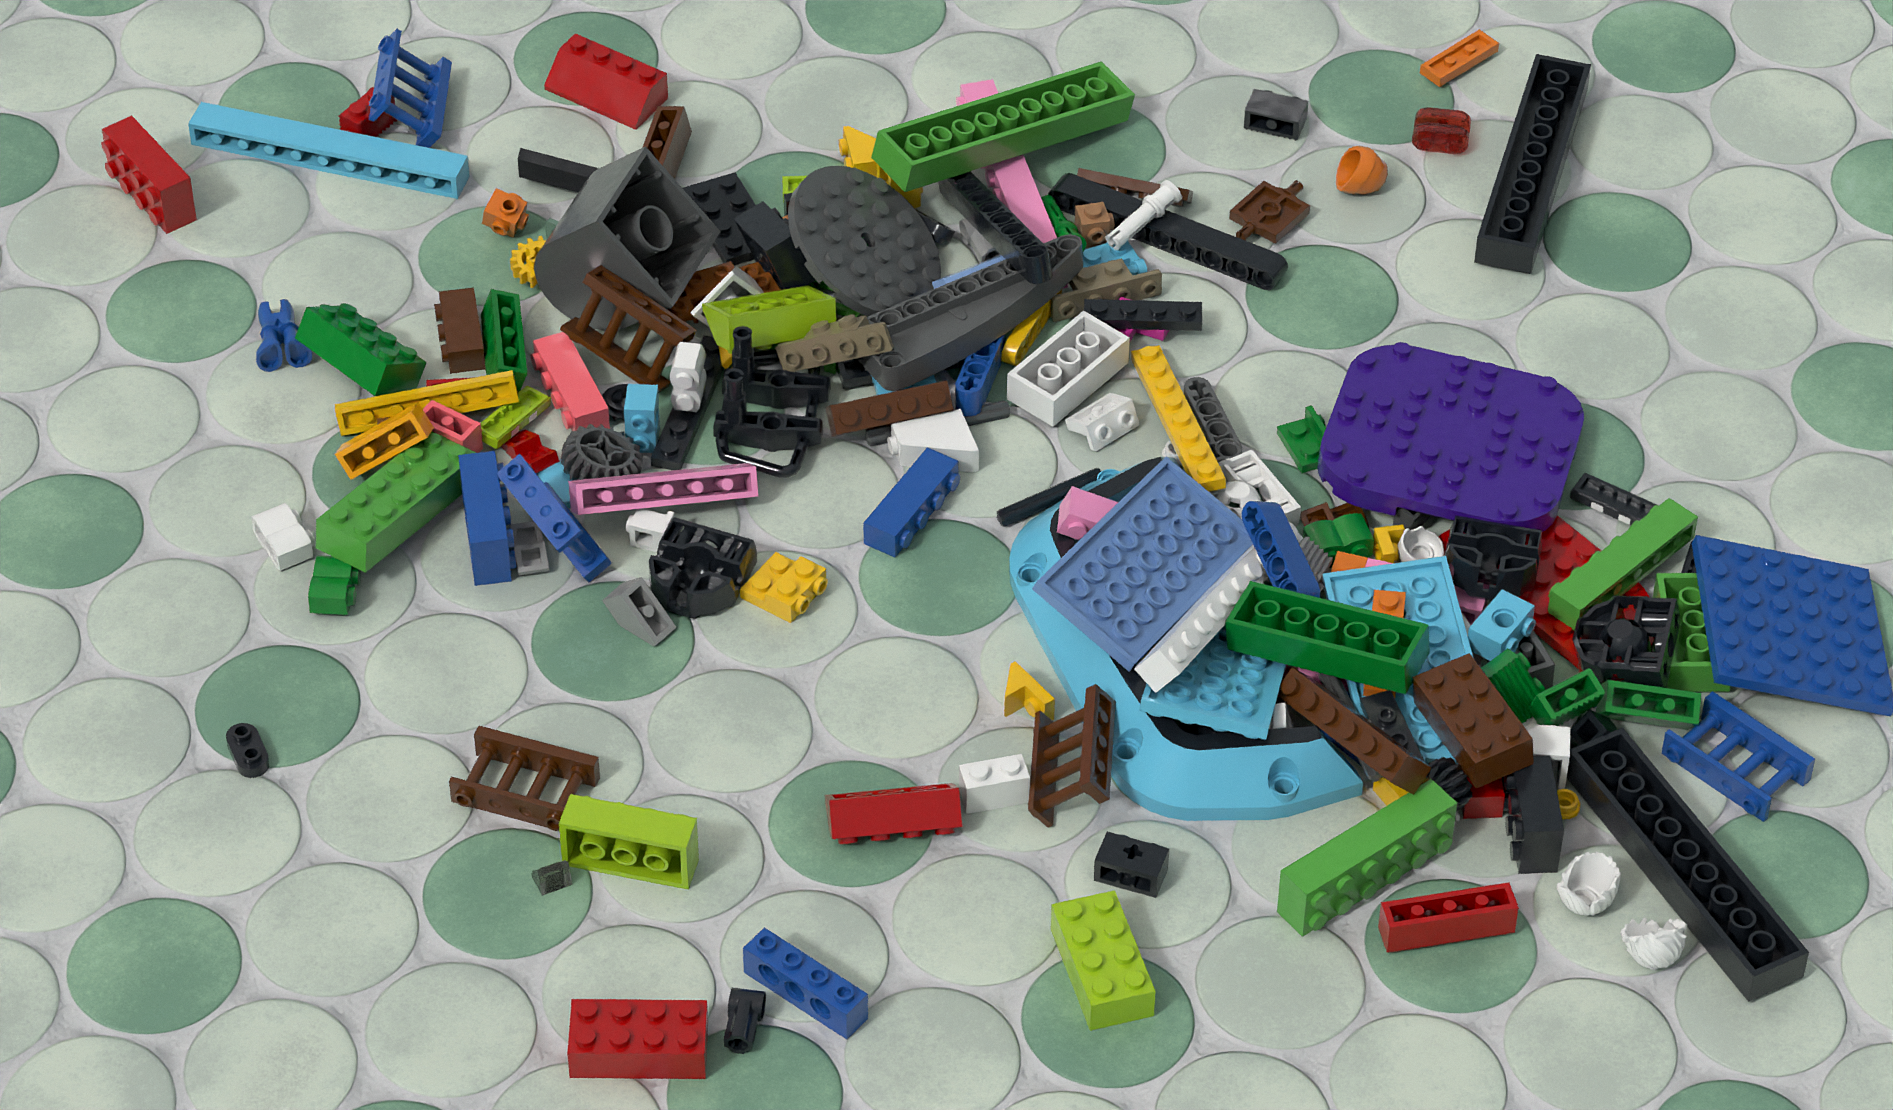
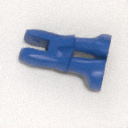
[256,299,312,372]

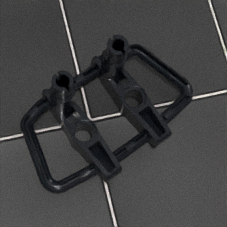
[713,326,831,478]

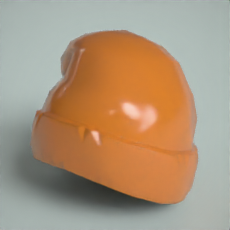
[1336,146,1388,194]

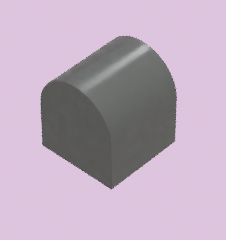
[534,146,721,330]

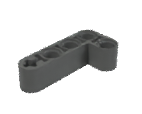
[1184,377,1242,462]

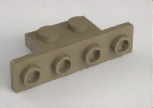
[1051,258,1162,322]
[776,315,894,372]

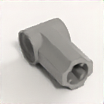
[959,219,1001,262]

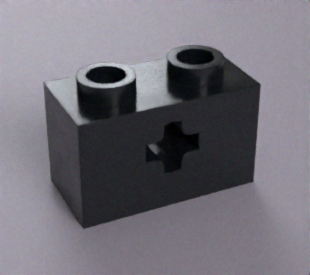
[1094,831,1169,898]

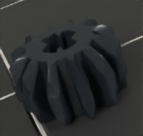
[1421,757,1473,811]

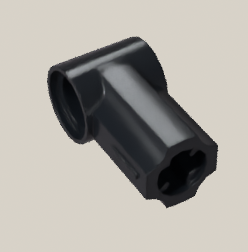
[723,987,766,1054]

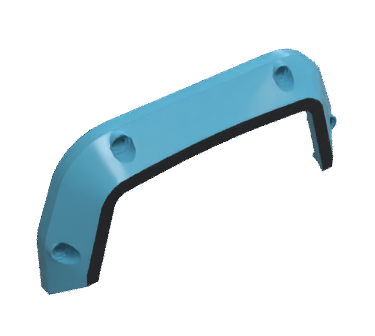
[1009,457,1363,821]

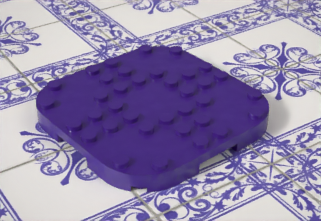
[1317,342,1584,533]

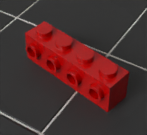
[1378,882,1519,953]

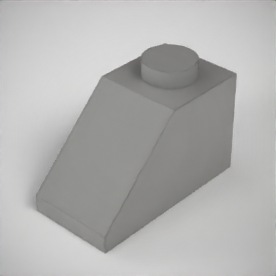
[602,577,676,646]

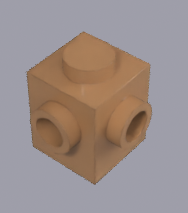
[1075,202,1114,249]

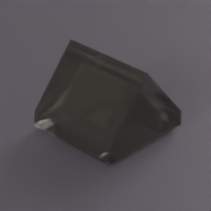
[531,860,572,896]

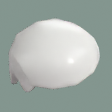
[1397,526,1444,562]

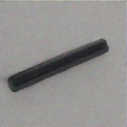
[997,468,1101,527]

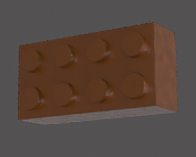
[1412,653,1534,789]

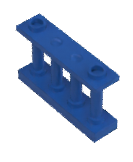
[369,28,452,148]
[496,454,612,583]
[1661,691,1815,822]

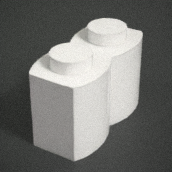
[670,342,707,412]
[251,503,316,571]

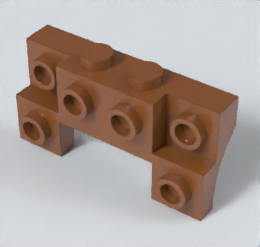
[667,261,780,324]

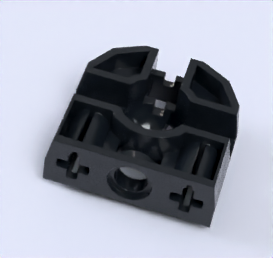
[1444,515,1542,601]
[649,517,757,619]
[1572,596,1681,688]

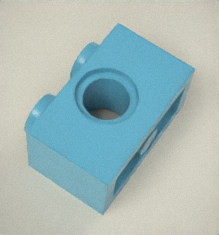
[624,384,660,453]
[1468,590,1536,661]

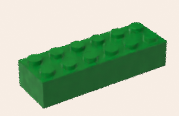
[1225,581,1430,694]

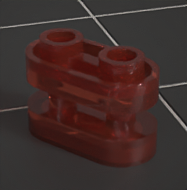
[1412,107,1471,154]

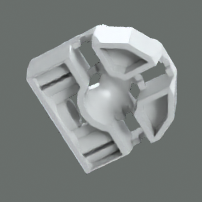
[1210,450,1301,527]

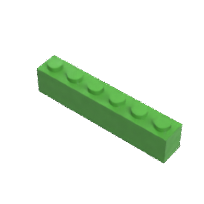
[1548,498,1698,630]

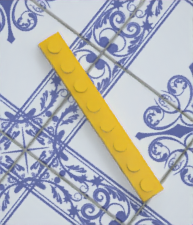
[1131,345,1226,492]

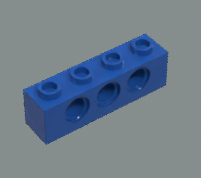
[743,927,868,1040]

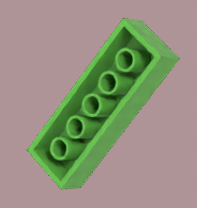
[316,432,476,573]
[1277,779,1457,937]

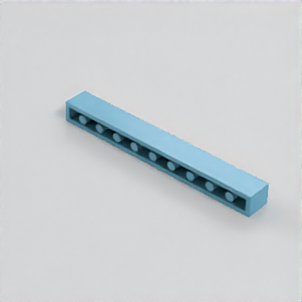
[188,102,470,199]

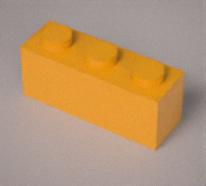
[335,402,434,480]

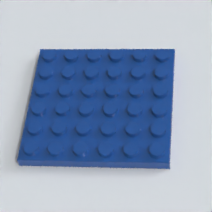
[1692,535,1893,717]

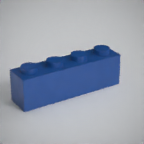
[863,447,961,558]

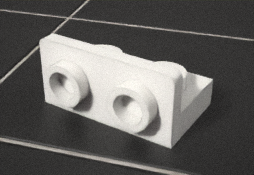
[1065,393,1139,451]

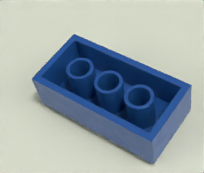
[458,451,516,586]

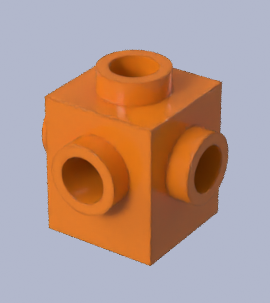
[482,188,529,238]

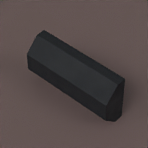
[518,148,599,192]

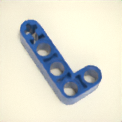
[955,334,1005,416]
[1242,501,1320,598]

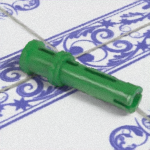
[1041,195,1086,252]

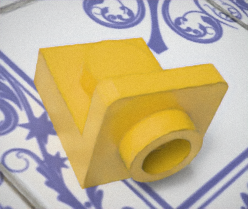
[1373,524,1405,563]

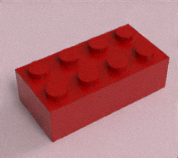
[101,115,197,234]
[567,999,708,1079]

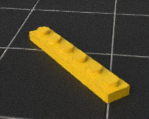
[335,370,519,436]

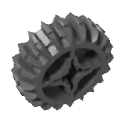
[561,424,643,481]

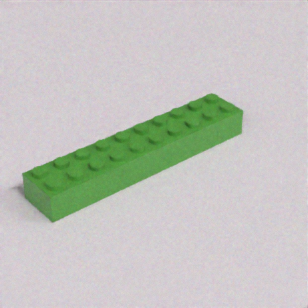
[871,61,1135,192]

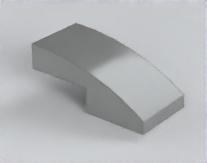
[509,521,549,576]

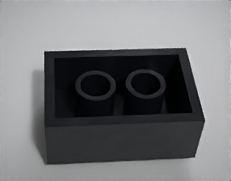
[734,201,816,290]
[1503,755,1564,874]

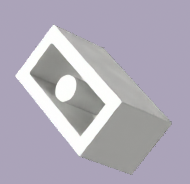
[959,754,1030,814]

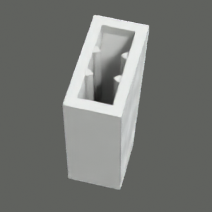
[887,409,979,472]

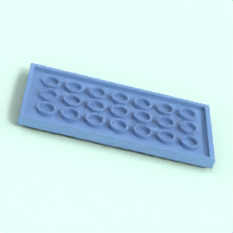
[1032,456,1253,671]

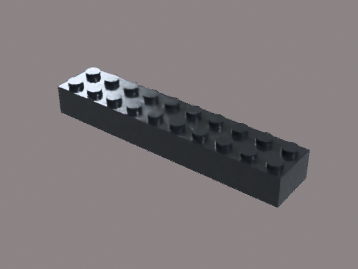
[1474,54,1591,274]
[1566,727,1809,1002]

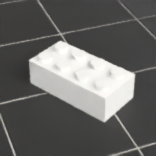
[1007,311,1130,427]

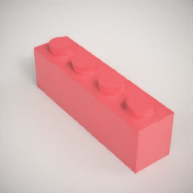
[530,332,610,431]

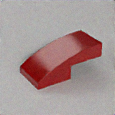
[501,429,560,473]

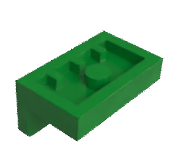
[1277,405,1326,473]

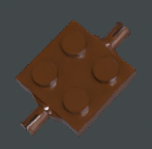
[1229,180,1310,244]

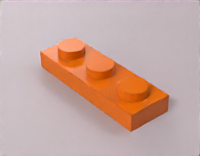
[1420,29,1499,87]

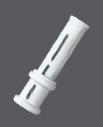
[1105,180,1182,250]

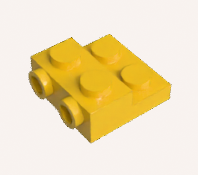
[740,552,828,623]

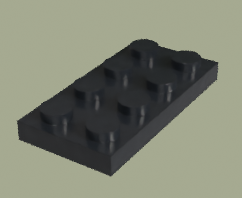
[683,172,756,266]

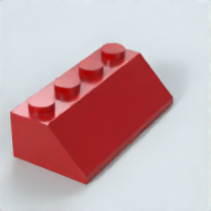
[544,33,668,130]
[825,783,962,844]

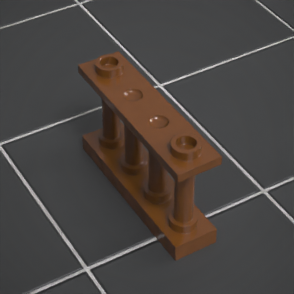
[560,265,697,393]
[1028,684,1116,828]
[449,726,600,831]

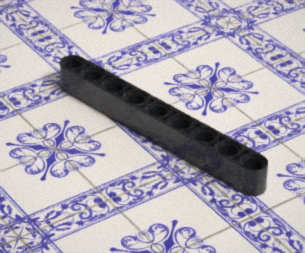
[938,171,1053,284]
[1048,173,1288,290]

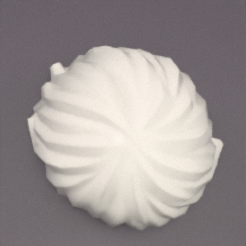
[1557,851,1621,916]
[1620,918,1687,970]

